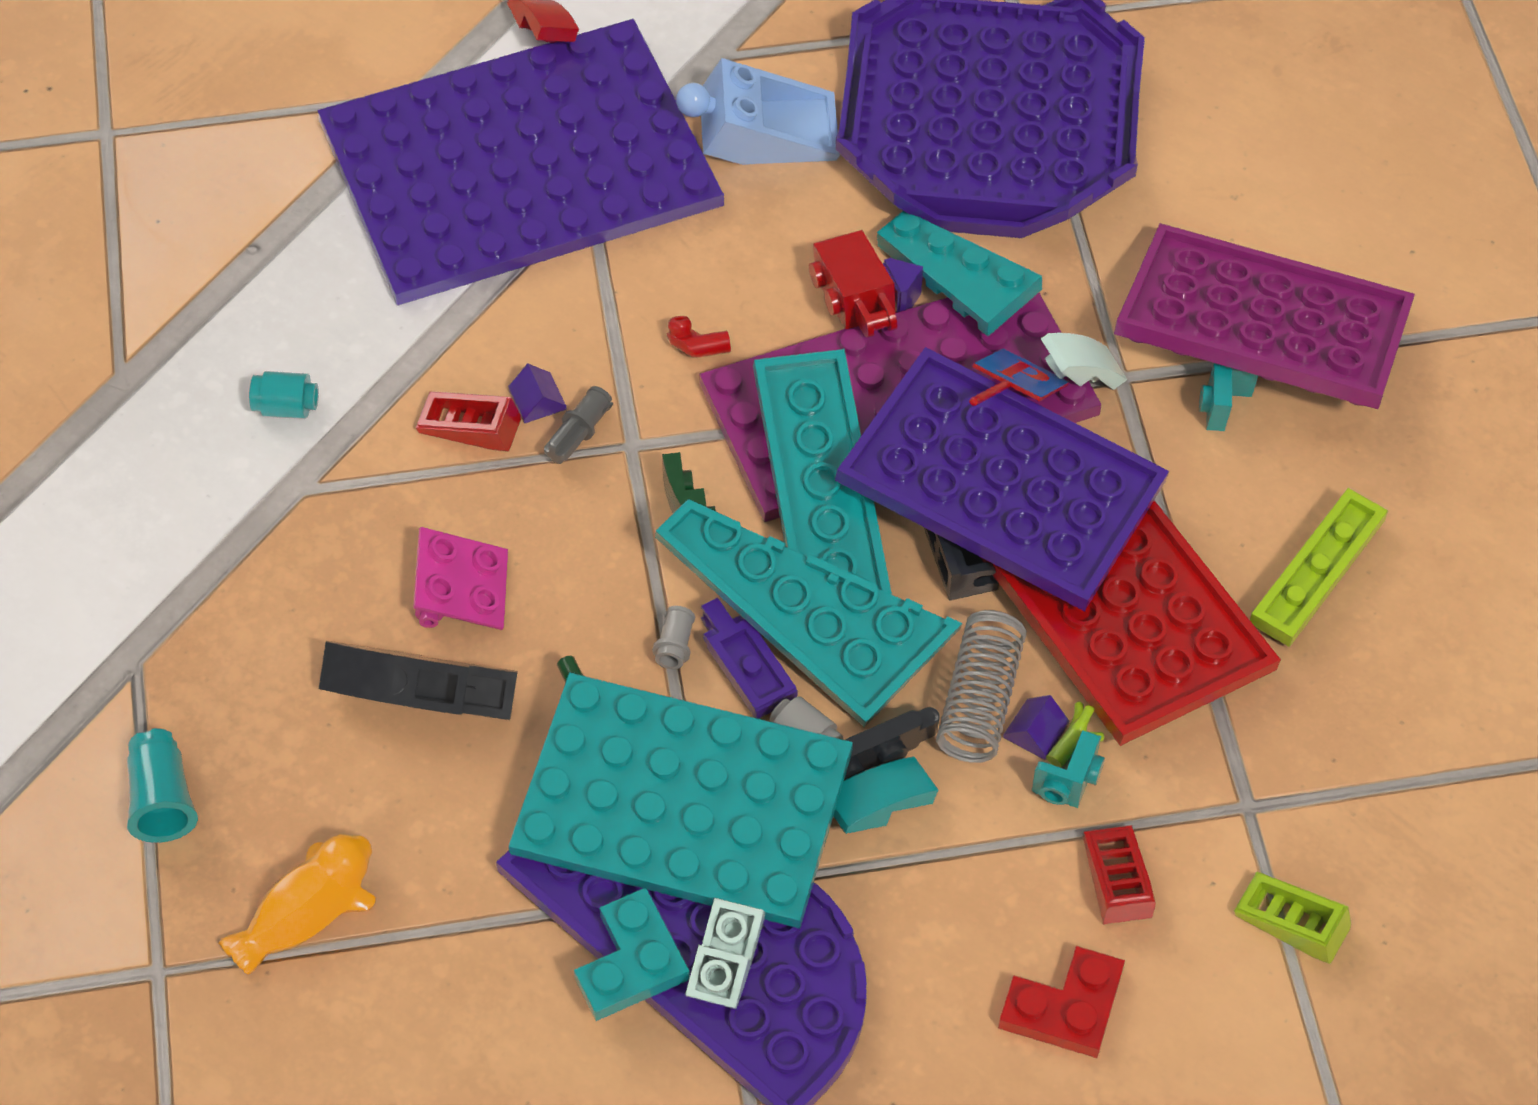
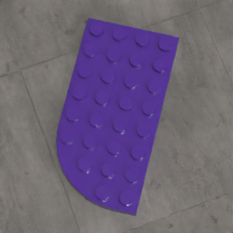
[496,850,867,1105]

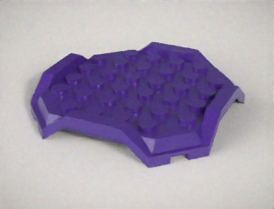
[835,0,1145,238]

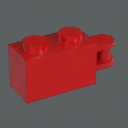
[809,230,898,338]

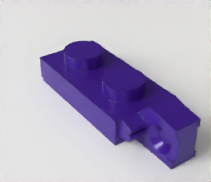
[701,597,798,719]

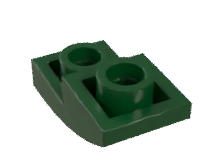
[662,452,716,513]

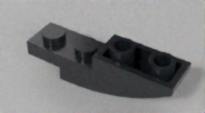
[319,641,518,720]

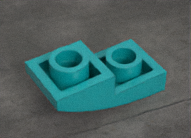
[834,756,938,834]

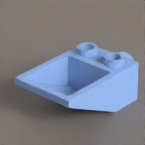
[676,58,840,165]

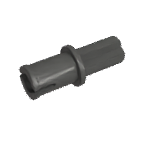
[544,386,613,464]

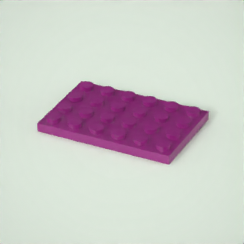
[1114,223,1415,410]

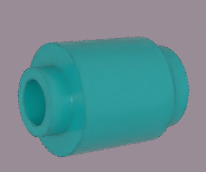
[249,371,319,419]

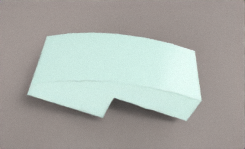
[1041,333,1128,390]
[685,898,765,1009]

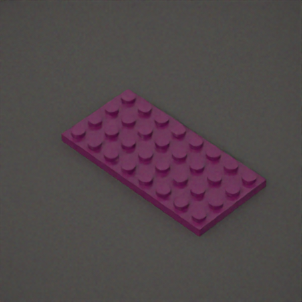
[699,293,1102,523]

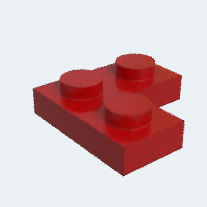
[998,946,1125,1058]

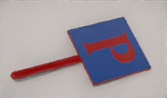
[969,348,1069,406]

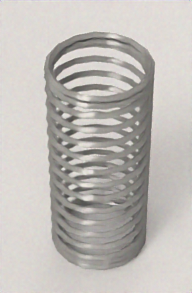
[936,610,1027,763]

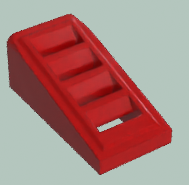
[416,391,521,451]
[1083,825,1156,925]

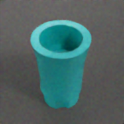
[127,728,198,843]

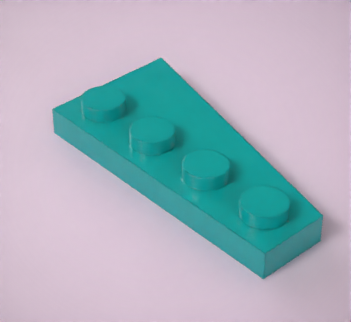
[877,211,1042,336]

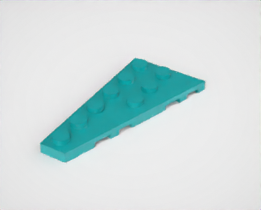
[655,499,962,727]

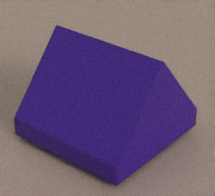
[883,258,923,313]
[508,363,567,424]
[1003,695,1069,760]

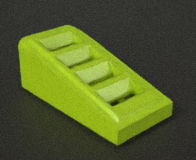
[1234,871,1351,964]

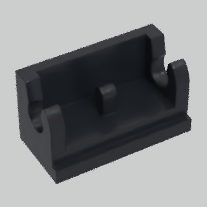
[924,528,999,601]

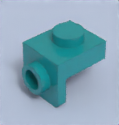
[1199,363,1258,431]
[1032,730,1105,808]

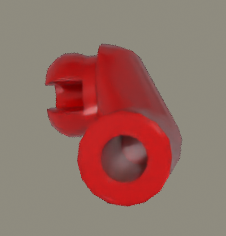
[667,316,731,358]

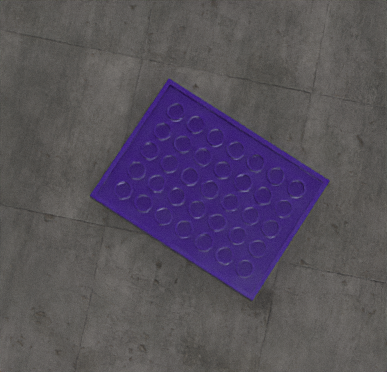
[317,18,724,306]

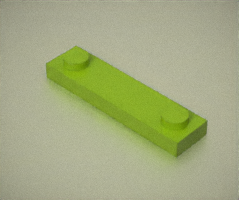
[1250,488,1388,647]

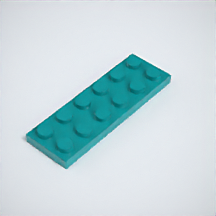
[753,349,892,595]

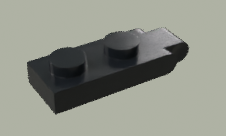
[844,707,940,781]

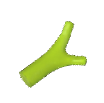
[1046,702,1105,768]

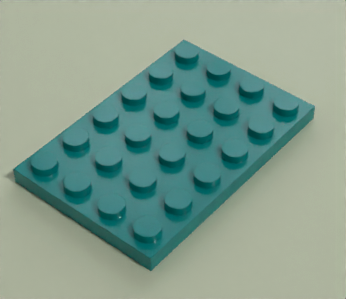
[508,672,853,928]

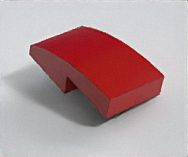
[507,0,579,43]

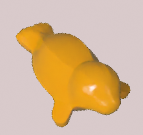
[218,834,376,974]

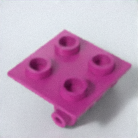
[413,527,508,630]

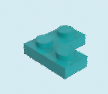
[574,888,690,1021]

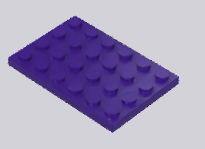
[835,347,1169,611]

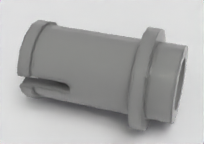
[652,606,695,669]

